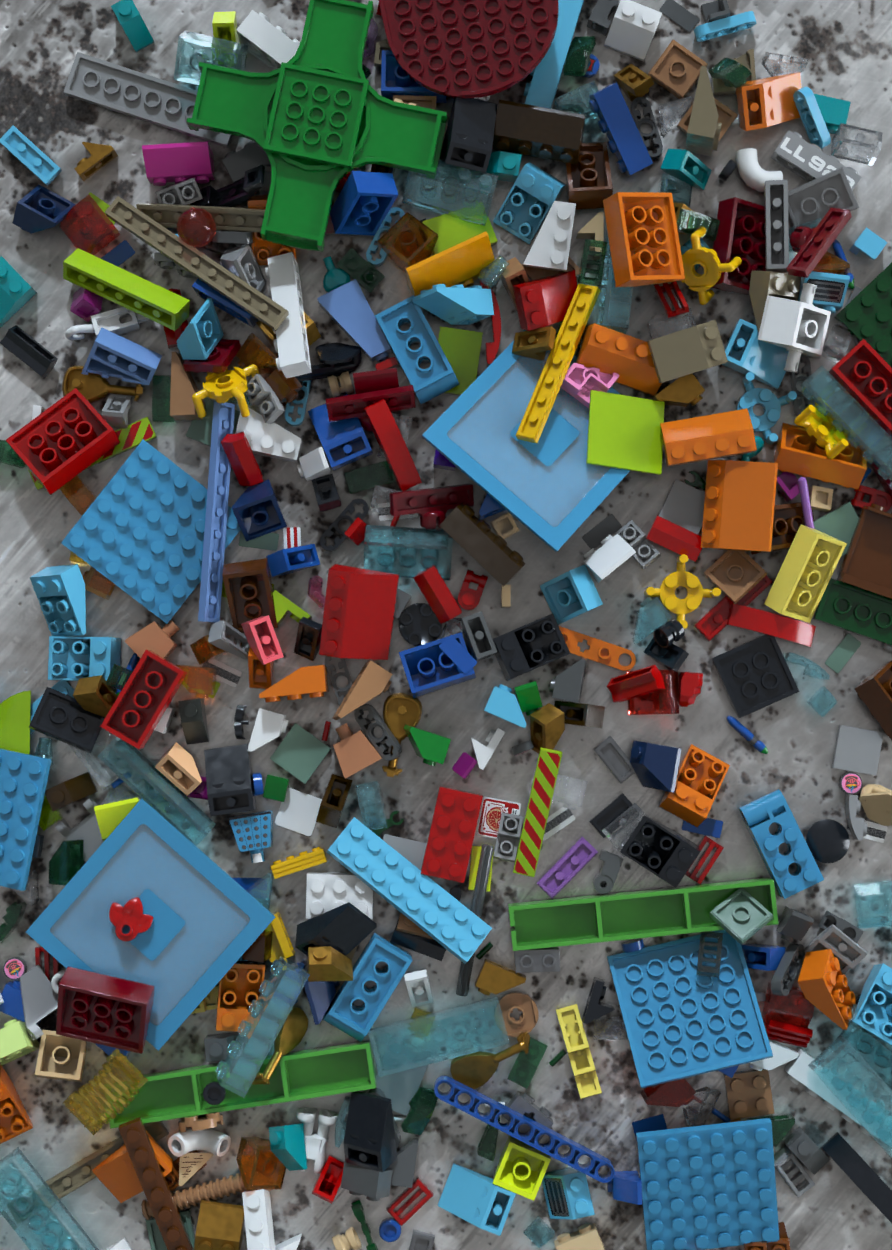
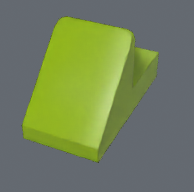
[273,590,312,625]

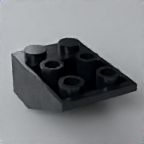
[439,97,498,173]
[493,613,570,681]
[204,744,257,816]
[620,815,700,888]
[295,902,377,956]
[343,1091,397,1172]

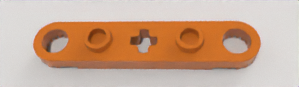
[559,626,636,671]

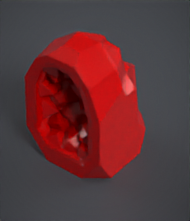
[678,672,703,707]

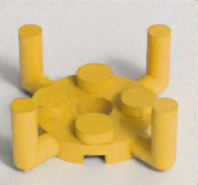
[681,226,742,305]
[192,364,259,418]
[794,387,867,459]
[644,554,721,629]

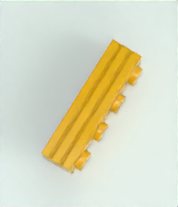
[271,846,328,879]

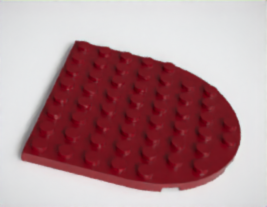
[379,0,559,98]

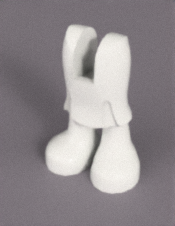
[296,1107,338,1174]

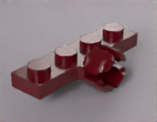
[786,208,852,278]
[326,385,416,432]
[389,484,474,529]

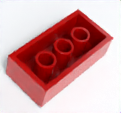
[827,339,892,437]
[100,650,188,749]
[421,786,483,883]

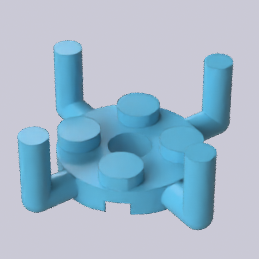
[736,372,797,445]

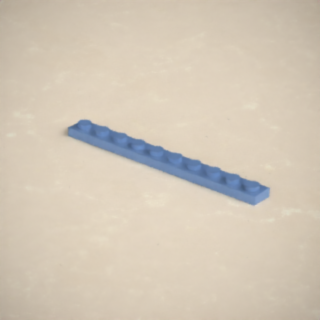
[198,401,235,623]

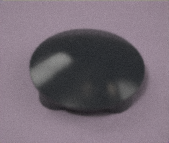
[399,603,442,646]
[806,819,850,863]

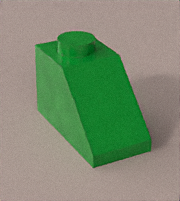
[513,681,543,716]
[404,724,451,766]

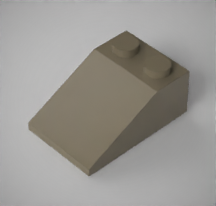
[647,319,728,383]

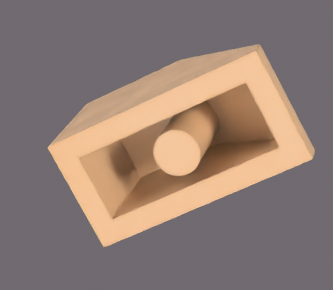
[155,742,202,796]

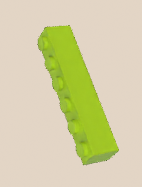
[63,248,190,331]

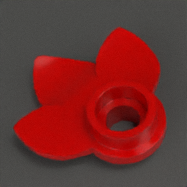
[109,897,153,942]

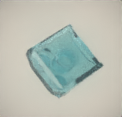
[853,880,892,928]

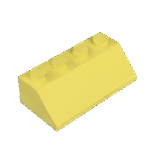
[764,525,847,623]

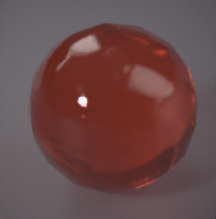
[177,208,216,247]

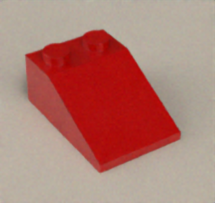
[512,270,578,331]

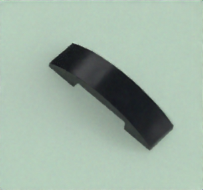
[192,164,265,207]

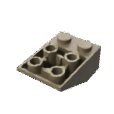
[749,271,801,333]

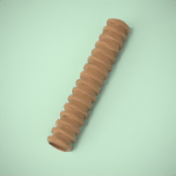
[141,1171,251,1220]

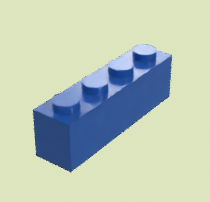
[589,82,653,176]

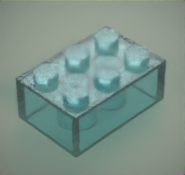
[174,30,248,85]

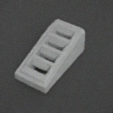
[208,620,250,660]
[774,1146,815,1198]

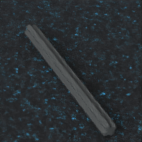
[456,844,494,996]

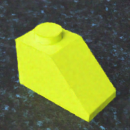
[212,11,238,64]

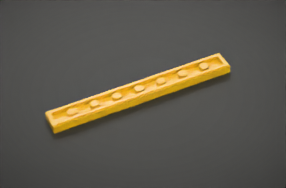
[515,283,600,443]

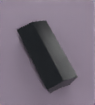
[0,325,58,379]
[390,919,446,961]

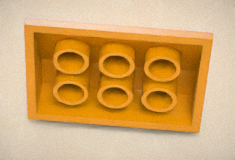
[406,231,496,297]

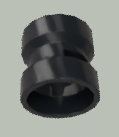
[653,619,685,648]

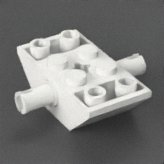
[757,283,831,373]

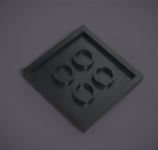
[711,635,799,718]

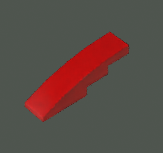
[364,399,422,492]

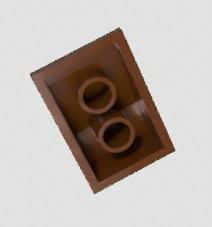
[565,142,613,210]
[751,502,815,555]
[222,558,278,633]

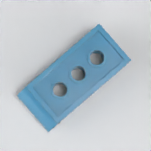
[375,295,460,404]
[739,789,824,899]
[322,932,413,1042]

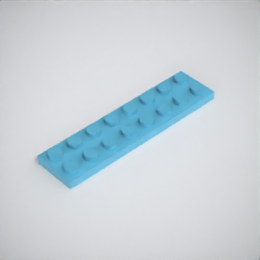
[326,817,492,964]

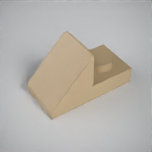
[576,212,604,260]

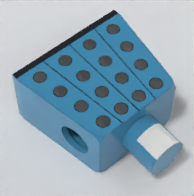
[229,810,273,863]

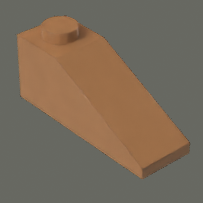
[170,351,205,421]
[333,660,393,720]

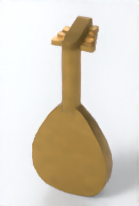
[62,366,143,403]
[382,693,422,777]
[248,1007,308,1085]
[450,1032,530,1089]

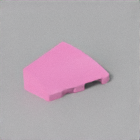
[561,363,620,409]

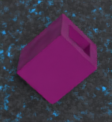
[70,287,103,322]
[776,472,809,502]

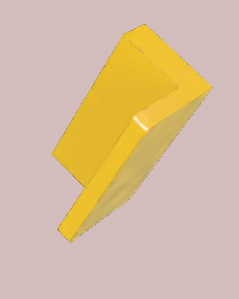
[265,912,295,962]

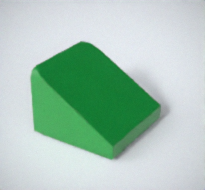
[263,775,289,802]

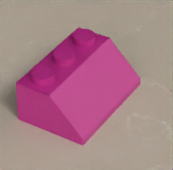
[142,141,215,186]

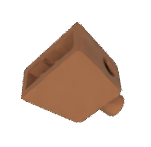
[125,620,180,659]
[333,723,382,779]

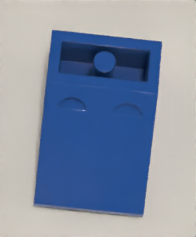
[308,394,373,471]

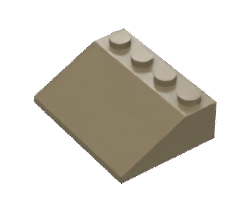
[686,66,722,156]

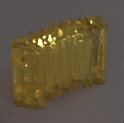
[63,1048,148,1135]

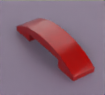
[480,278,501,367]
[727,604,816,647]

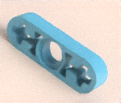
[694,11,757,42]
[793,86,831,149]
[366,207,406,267]
[285,380,312,426]

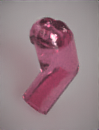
[308,575,325,609]

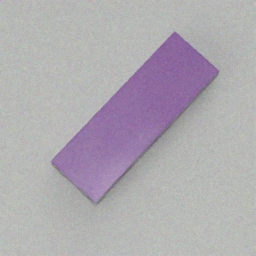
[536,837,598,899]

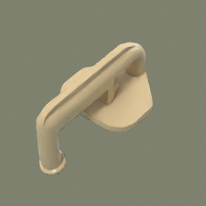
[859,784,892,826]

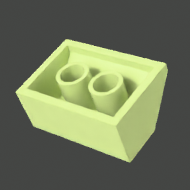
[0,1019,40,1066]

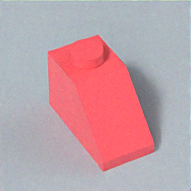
[241,615,284,665]

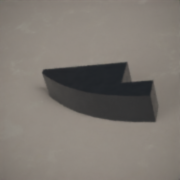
[822,1132,892,1223]

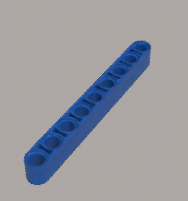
[434,1075,615,1183]

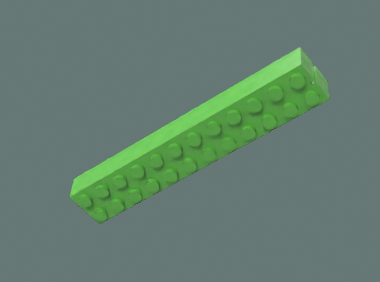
[508,877,779,951]
[104,1040,377,1129]

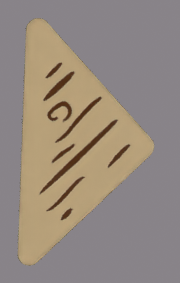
[179,1152,213,1186]

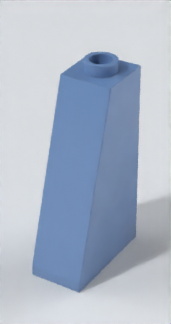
[317,279,392,362]

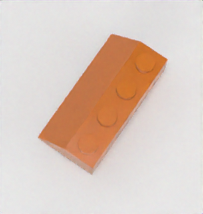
[576,323,662,396]
[660,408,757,467]
[774,423,867,489]

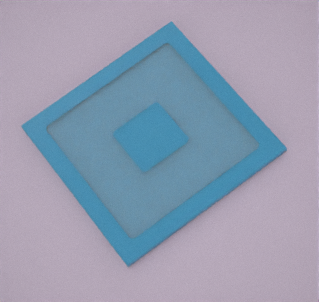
[422,330,630,552]
[26,799,275,1051]

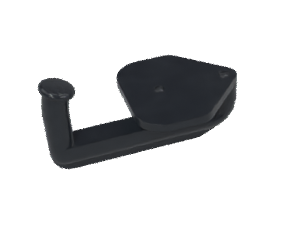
[295,342,362,382]

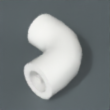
[736,148,783,192]
[168,1128,231,1157]

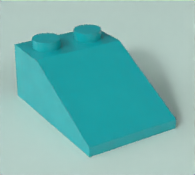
[0,256,37,328]

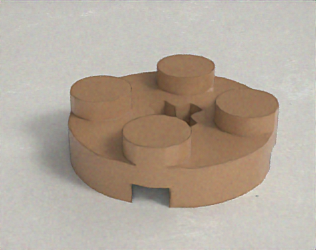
[494,992,538,1037]
[178,1112,224,1132]

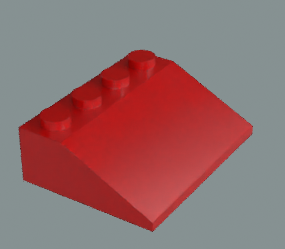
[6,388,120,495]
[319,564,399,660]

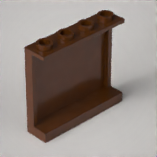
[837,503,892,599]

